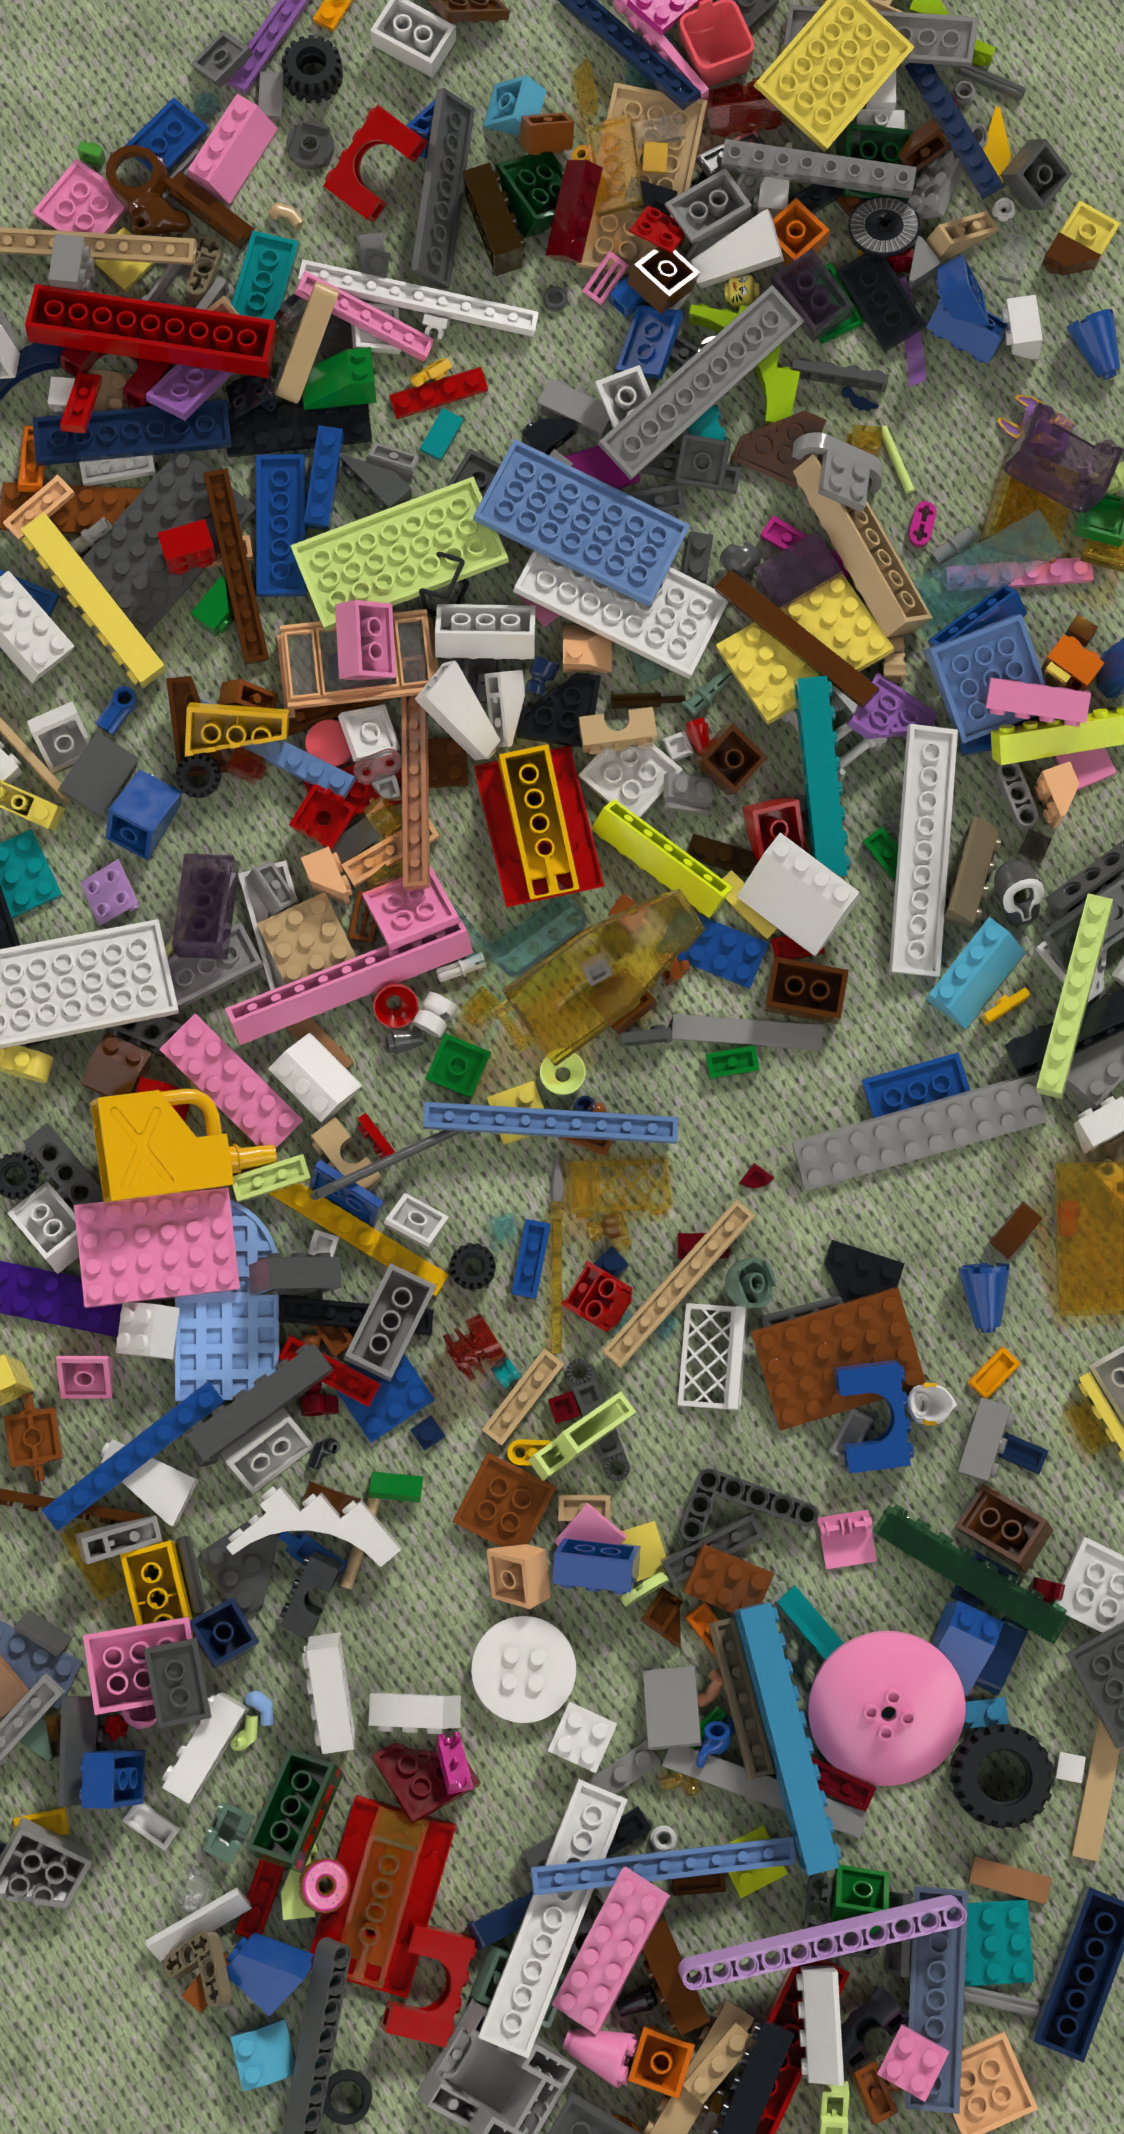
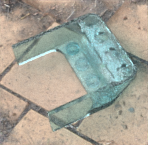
[453,878,587,978]

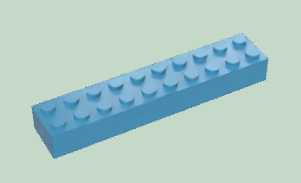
[734,1602,841,1876]

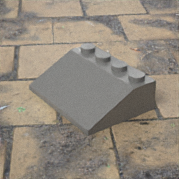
[1066,988,1124,1110]

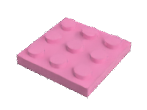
[32,159,127,234]
[362,866,460,951]

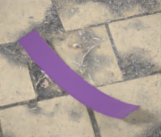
[899,276,926,387]

